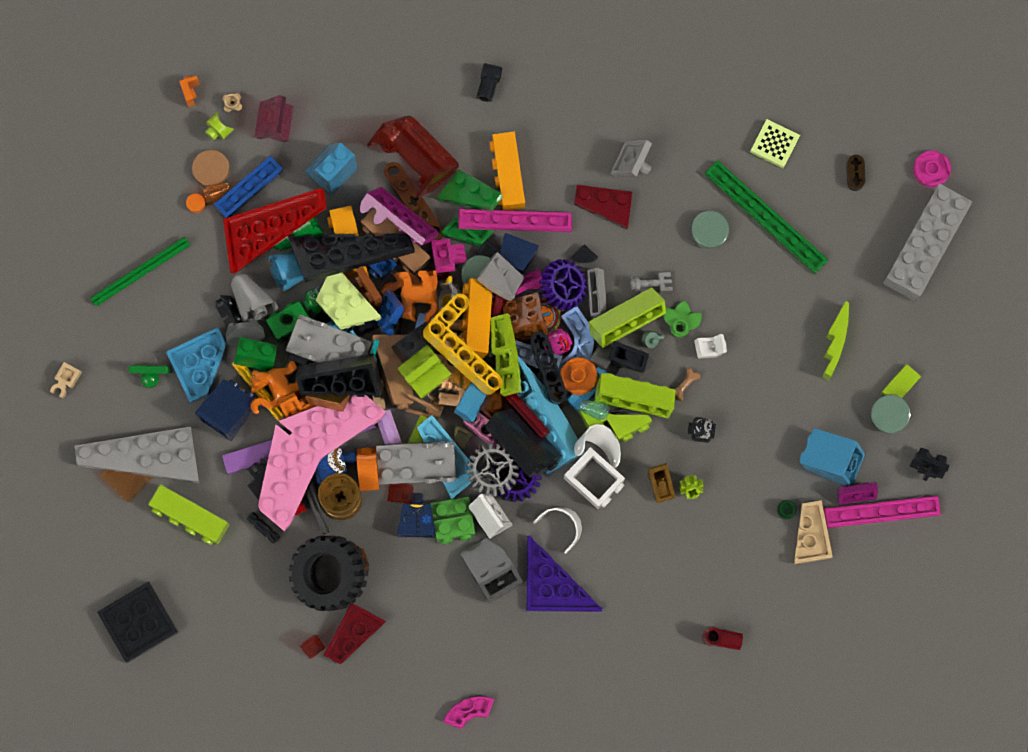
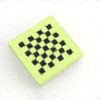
[750,119,800,169]

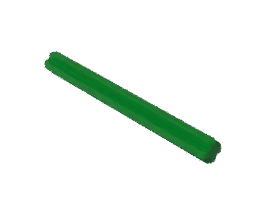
[90,237,190,306]

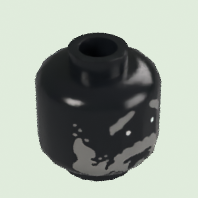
[687,417,716,443]

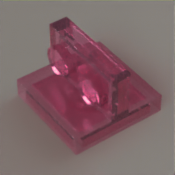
[254,95,294,142]

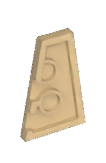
[794,500,833,565]

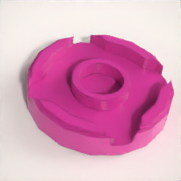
[913,150,951,188]

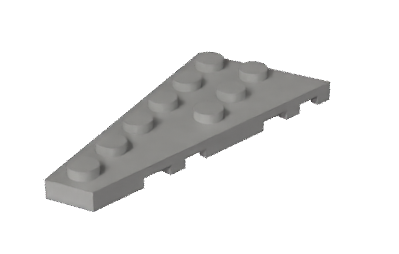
[74,427,200,484]

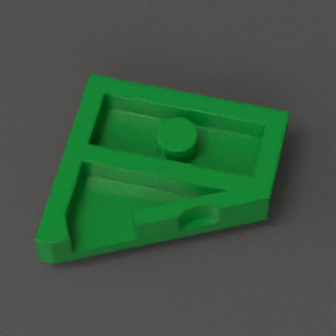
[441,207,494,246]

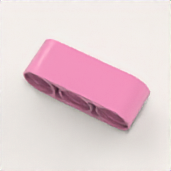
[463,412,503,451]

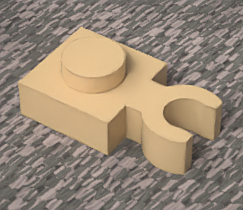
[50,362,82,399]

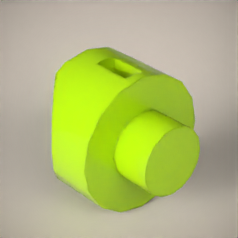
[205,112,234,141]

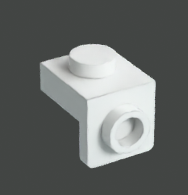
[694,334,727,359]

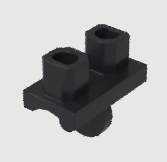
[910,448,949,481]

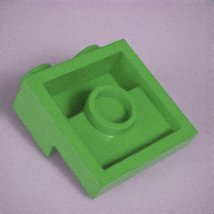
[431,497,475,544]

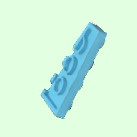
[417,415,479,499]

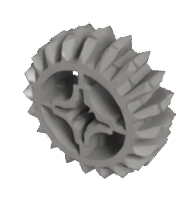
[467,443,519,496]

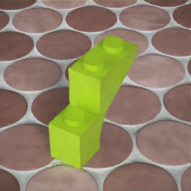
[578,400,652,443]

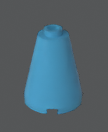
[269,252,303,291]

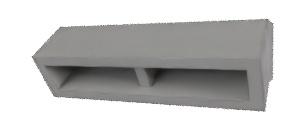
[587,268,607,318]

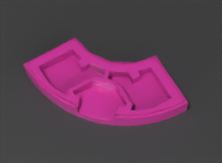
[443,696,494,729]

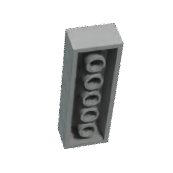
[883,183,973,302]

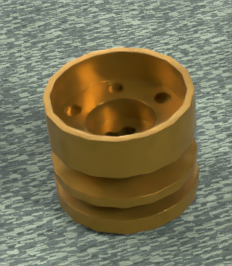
[318,473,362,520]

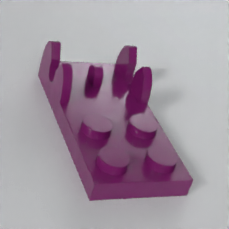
[360,187,439,246]

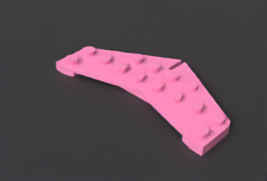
[258,395,386,531]

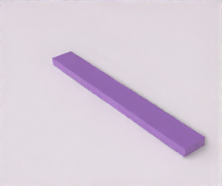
[222,424,376,475]

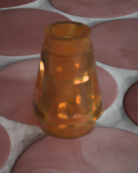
[201,182,230,204]

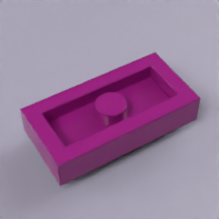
[837,482,878,505]

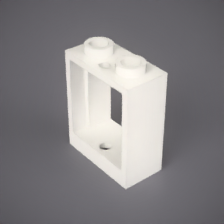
[564,447,625,509]

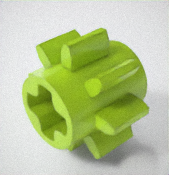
[680,475,703,499]

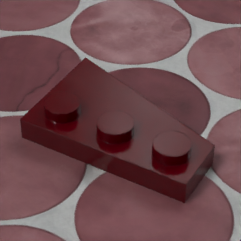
[574,185,632,230]

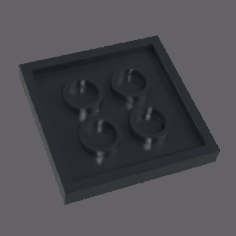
[97,581,179,663]

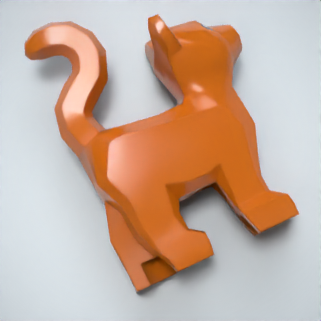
[399,270,439,330]
[250,361,306,414]

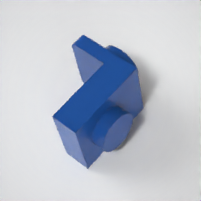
[368,259,398,281]

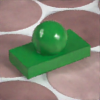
[129,365,171,389]

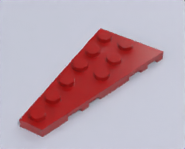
[223,188,327,274]

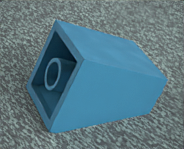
[305,143,357,195]
[800,428,865,486]

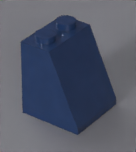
[195,379,256,441]

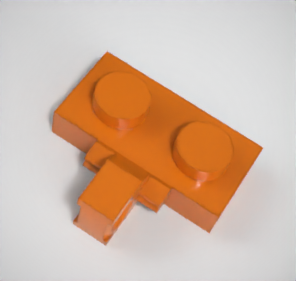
[277,392,317,418]

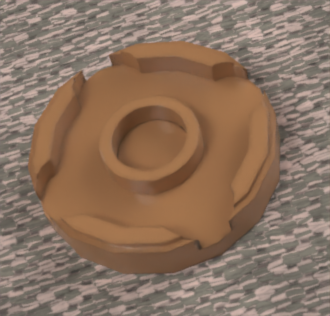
[192,150,230,187]

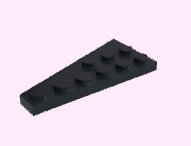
[288,234,415,283]

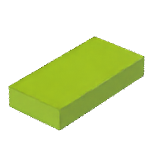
[881,364,921,398]

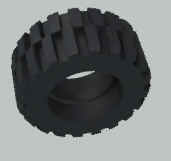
[289,536,368,611]

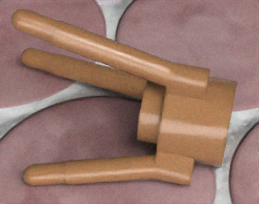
[405,393,445,419]

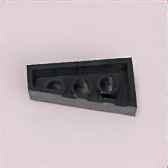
[296,353,383,398]

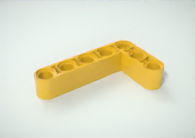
[423,293,502,395]

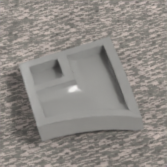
[477,252,524,301]

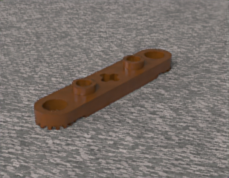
[384,162,443,240]

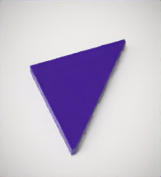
[526,536,602,612]

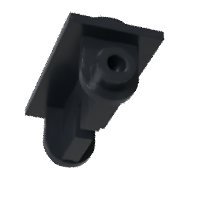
[215,295,243,329]

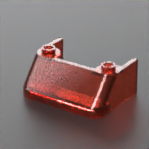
[367,116,459,197]

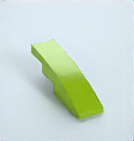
[822,301,849,380]
[491,313,521,396]

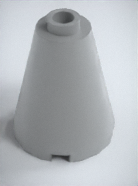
[231,274,278,325]

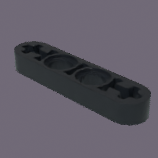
[529,332,567,405]

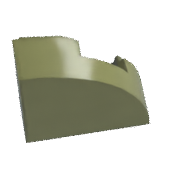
[453,425,473,451]

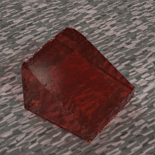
[387,483,414,504]
[300,635,325,659]

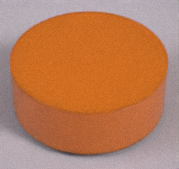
[186,193,206,213]

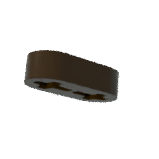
[846,154,865,191]

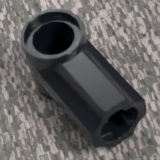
[477,63,502,102]

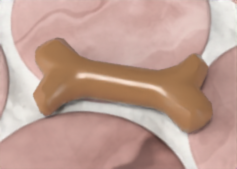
[674,368,700,401]

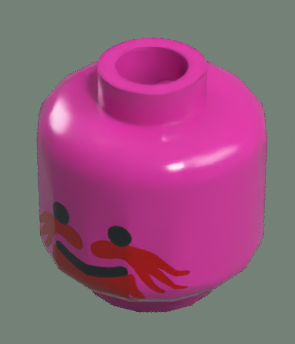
[544,328,572,355]

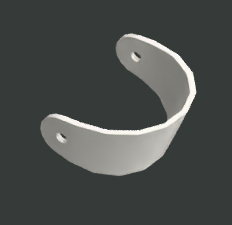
[574,424,621,469]
[533,507,582,554]

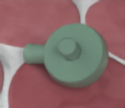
[641,330,664,348]

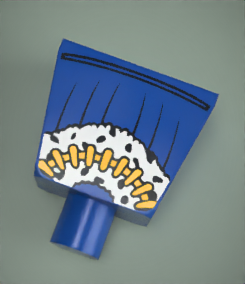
[315,446,357,486]

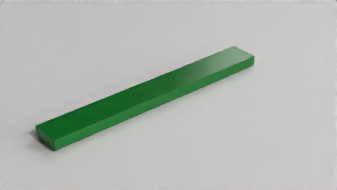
[704,160,828,274]

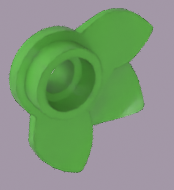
[664,301,702,338]

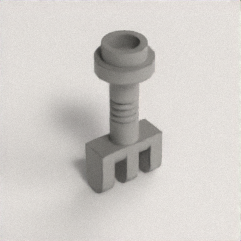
[630,272,673,293]

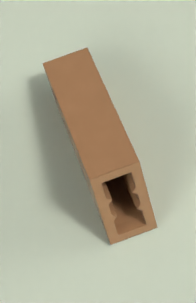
[370,335,413,409]

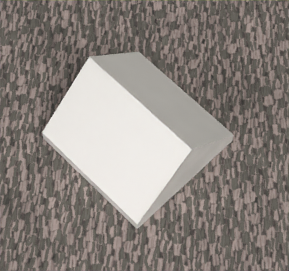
[468,493,512,539]

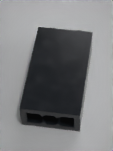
[485,407,562,477]

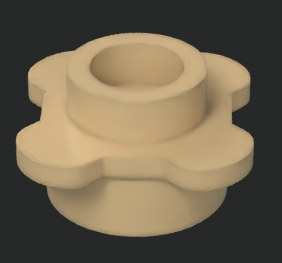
[223,93,242,113]

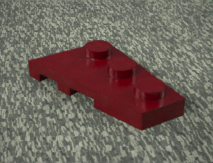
[323,604,386,665]

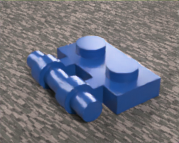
[377,289,404,336]

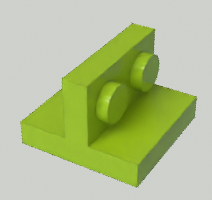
[397,344,452,399]

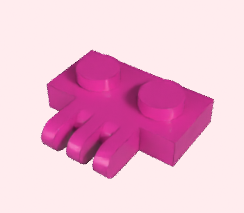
[431,238,467,273]

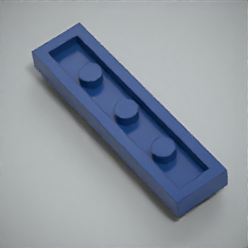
[214,156,284,218]

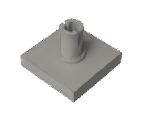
[610,140,652,177]

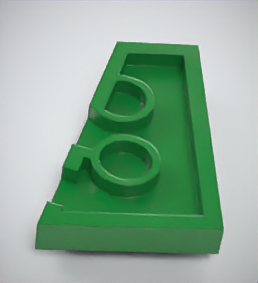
[436,169,503,211]

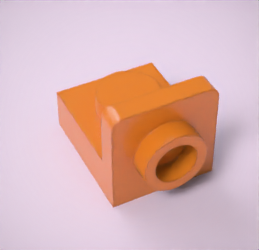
[179,76,200,107]

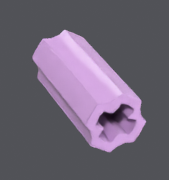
[377,410,402,445]

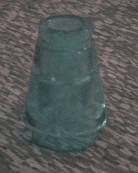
[579,400,610,421]

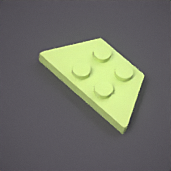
[316,273,381,330]

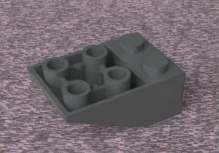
[460,536,523,604]

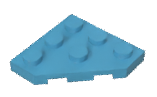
[166,327,227,404]

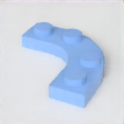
[555,307,594,377]

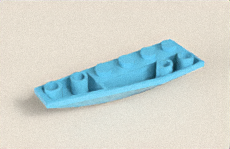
[516,356,585,475]

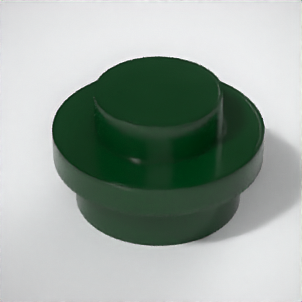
[777,500,797,520]

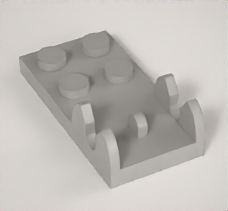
[286,314,372,363]
[376,441,457,485]

